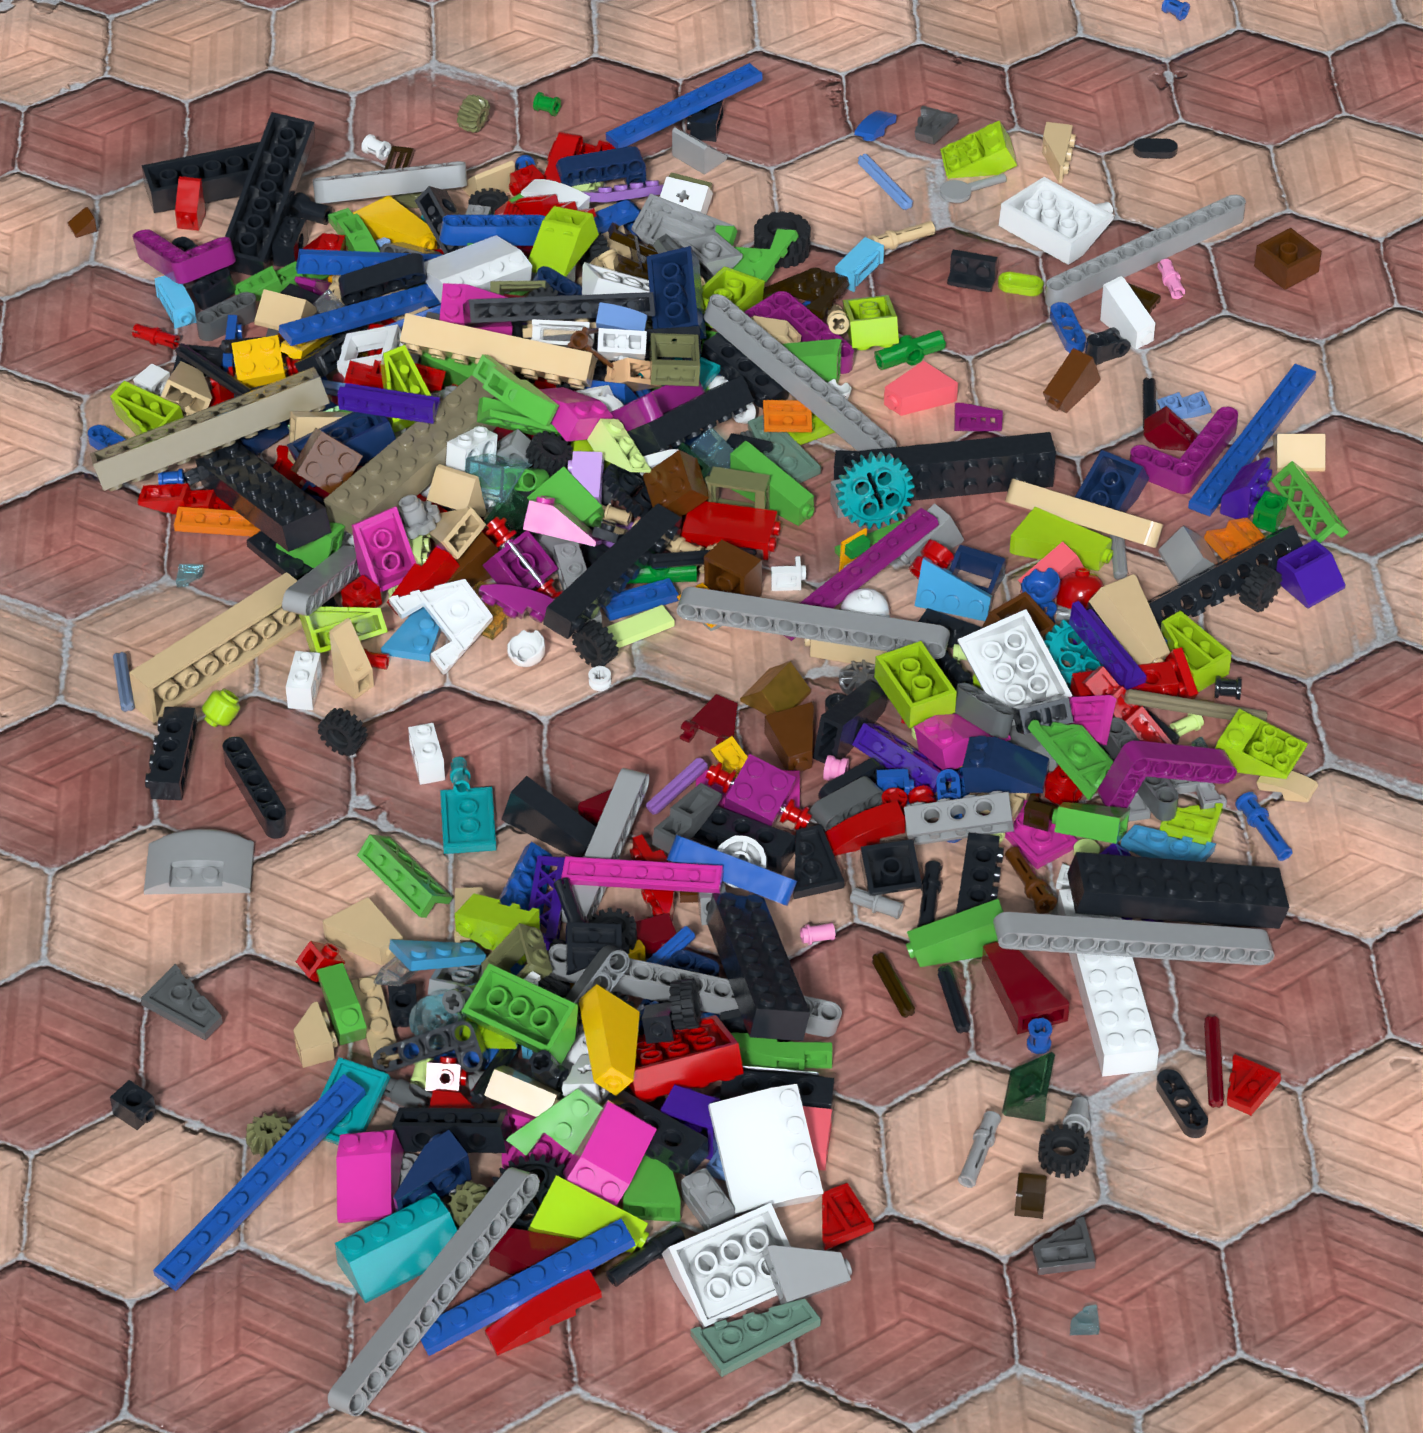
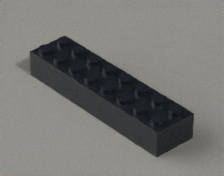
[225,112,315,276]
[859,432,1056,506]
[195,442,332,552]
[1067,852,1290,929]
[706,893,810,1041]

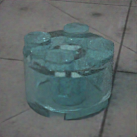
[409,989,467,1050]

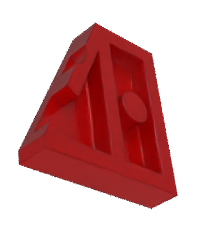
[1164,647,1199,699]
[822,1183,874,1251]

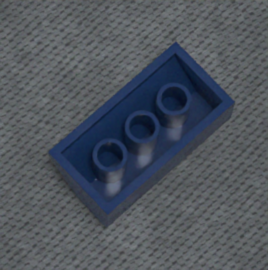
[647,246,707,340]
[287,412,396,487]

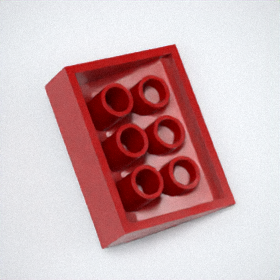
[628,1015,744,1102]

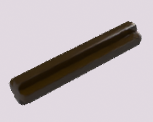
[872,952,915,1018]

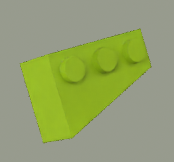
[380,345,431,433]
[110,381,184,435]
[299,607,388,653]
[1161,611,1232,692]
[455,893,540,965]

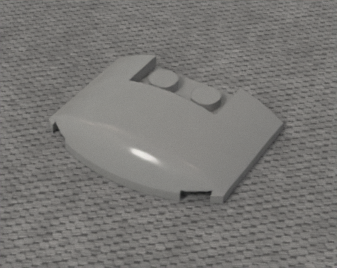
[631,194,734,248]
[144,829,254,895]

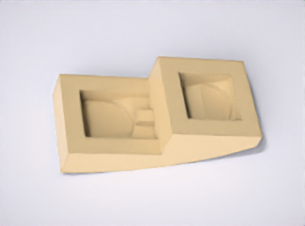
[1256,771,1318,803]

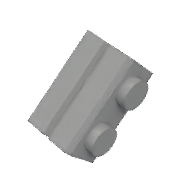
[681,1168,735,1231]

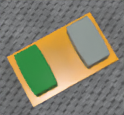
[839,528,870,572]

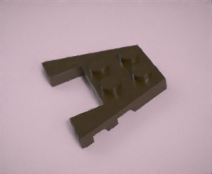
[608,222,658,280]
[763,267,849,320]

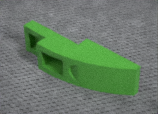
[328,208,380,252]
[472,354,559,426]
[731,1032,832,1070]

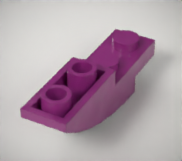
[479,584,560,635]

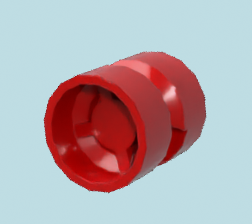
[909,539,954,579]

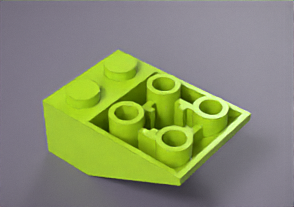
[940,120,1017,179]
[528,206,599,277]
[1215,708,1308,779]

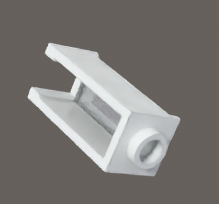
[531,319,594,348]

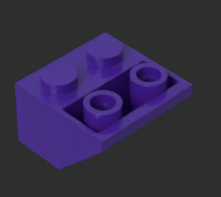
[1220,457,1272,519]
[1276,539,1346,609]

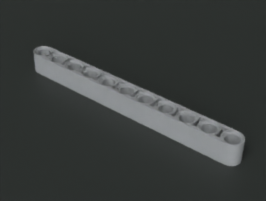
[1045,194,1246,307]
[704,294,897,451]
[676,587,950,659]
[993,912,1274,965]
[548,944,842,1037]
[328,1167,540,1417]

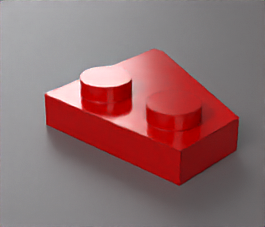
[1227,1054,1281,1116]

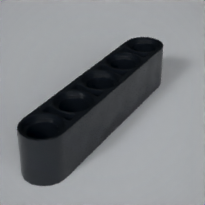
[222,736,288,839]

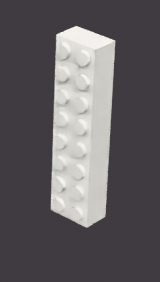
[1057,889,1159,1077]

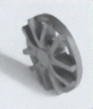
[839,660,879,695]

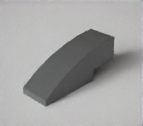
[652,783,722,853]

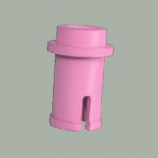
[800,922,835,945]

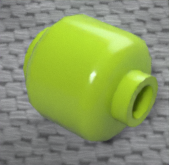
[202,688,240,727]

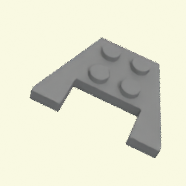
[1128,779,1227,822]

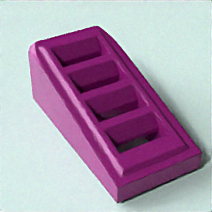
[294,276,332,299]
[954,403,1003,431]

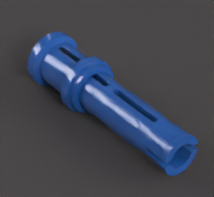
[1235,792,1293,861]

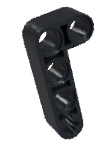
[171,237,236,310]
[338,253,427,306]
[372,1020,489,1073]

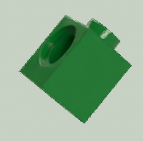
[1252,491,1288,533]

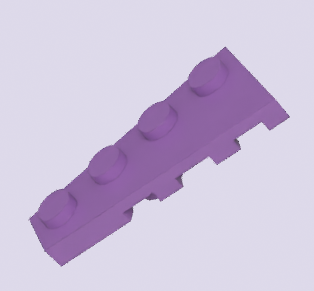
[581,180,664,202]

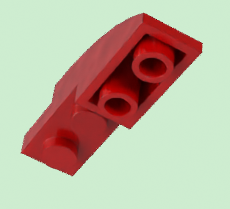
[630,834,674,921]

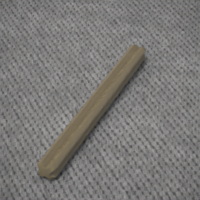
[1124,689,1267,722]

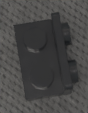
[947,249,998,292]

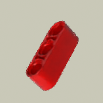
[544,132,583,183]

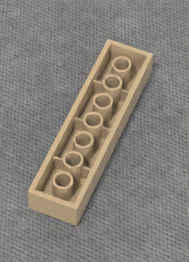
[400,313,597,390]
[129,572,302,723]

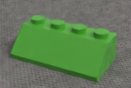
[462,963,578,1064]

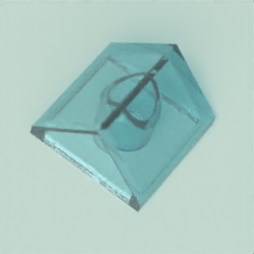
[465,453,527,503]

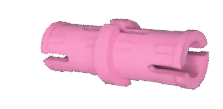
[1157,259,1185,299]

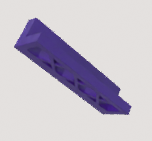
[337,383,440,424]
[1069,601,1146,690]
[852,723,952,797]
[528,856,565,950]

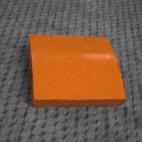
[763,400,812,432]
[1204,518,1265,560]

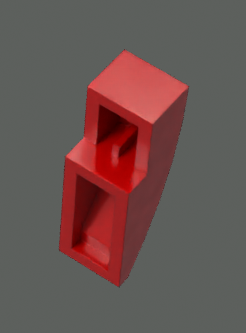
[387,547,460,616]
[825,801,906,856]

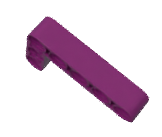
[132,229,236,284]
[744,291,854,374]
[610,380,705,432]
[1130,406,1238,494]
[1098,741,1237,808]

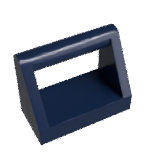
[949,545,1006,598]

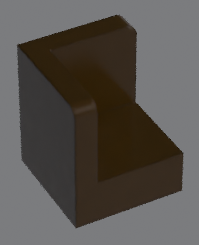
[1023,793,1057,832]
[1014,1172,1047,1219]

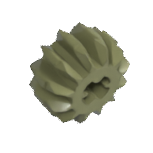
[457,94,490,133]
[245,1112,292,1158]
[446,1181,489,1228]

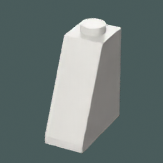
[1100,276,1155,350]

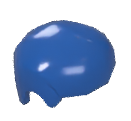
[1021,568,1060,604]

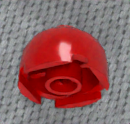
[1056,568,1104,609]

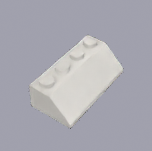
[582,262,650,295]

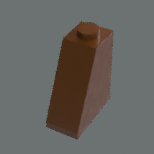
[1043,348,1101,413]
[445,531,499,587]
[764,702,814,772]

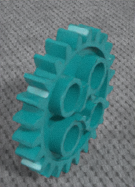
[835,452,915,529]
[1044,620,1110,690]

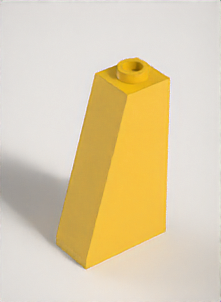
[353,196,437,250]
[579,984,640,1096]

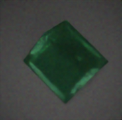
[1002,1052,1055,1122]

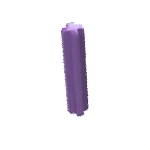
[646,758,708,815]

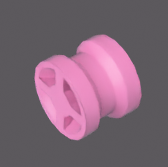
[823,755,849,781]

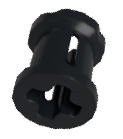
[1214,676,1242,700]

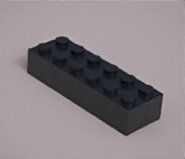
[142,142,260,213]
[627,375,754,457]

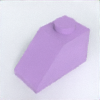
[568,451,604,504]

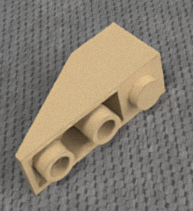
[1042,122,1076,183]
[329,618,374,699]

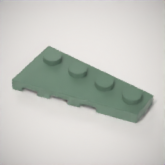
[748,415,821,483]
[690,1298,821,1377]

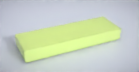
[607,605,674,648]

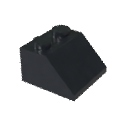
[860,839,922,896]

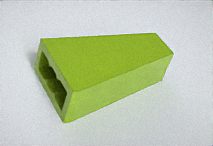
[1010,507,1113,571]
[528,1175,649,1253]

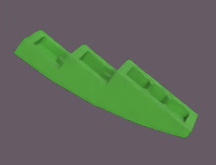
[234,261,329,301]

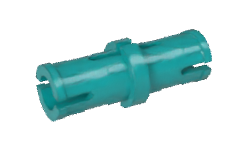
[450,757,471,795]

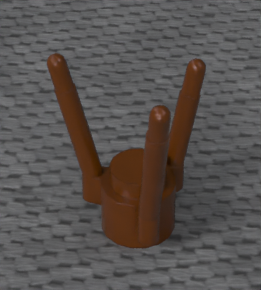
[568,327,614,368]

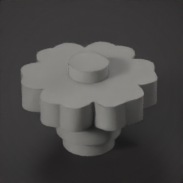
[398,495,441,539]

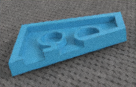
[914,557,993,621]
[381,607,442,662]
[1120,825,1216,862]
[389,939,486,971]

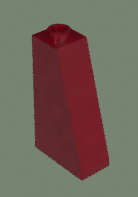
[982,942,1070,1035]
[489,1228,595,1276]

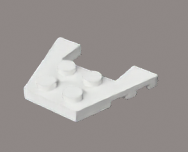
[389,579,493,675]

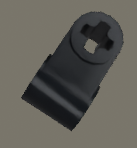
[1085,327,1131,365]

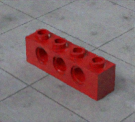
[1070,661,1179,697]

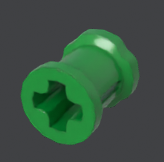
[533,92,561,117]

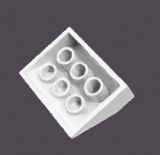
[999,177,1114,265]
[424,235,532,302]
[958,609,1072,726]
[708,1084,823,1215]
[662,1203,791,1328]

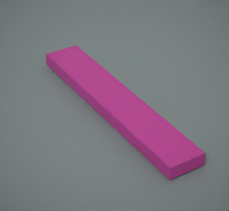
[561,856,724,893]

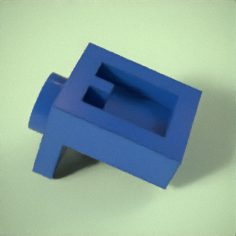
[876,769,914,804]

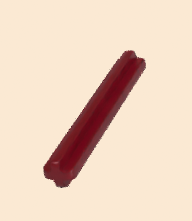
[1204,1016,1224,1108]

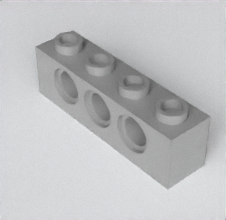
[554,541,602,623]
[904,791,1014,846]

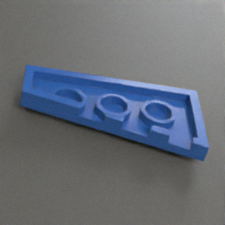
[499,842,552,927]

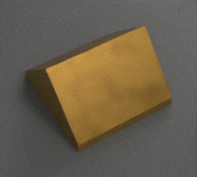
[740,661,811,715]

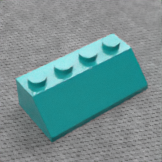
[335,1193,457,1303]

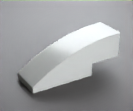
[521,179,590,209]

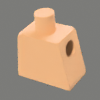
[605,358,662,391]

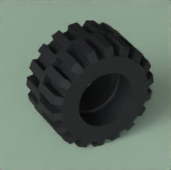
[754,211,811,268]

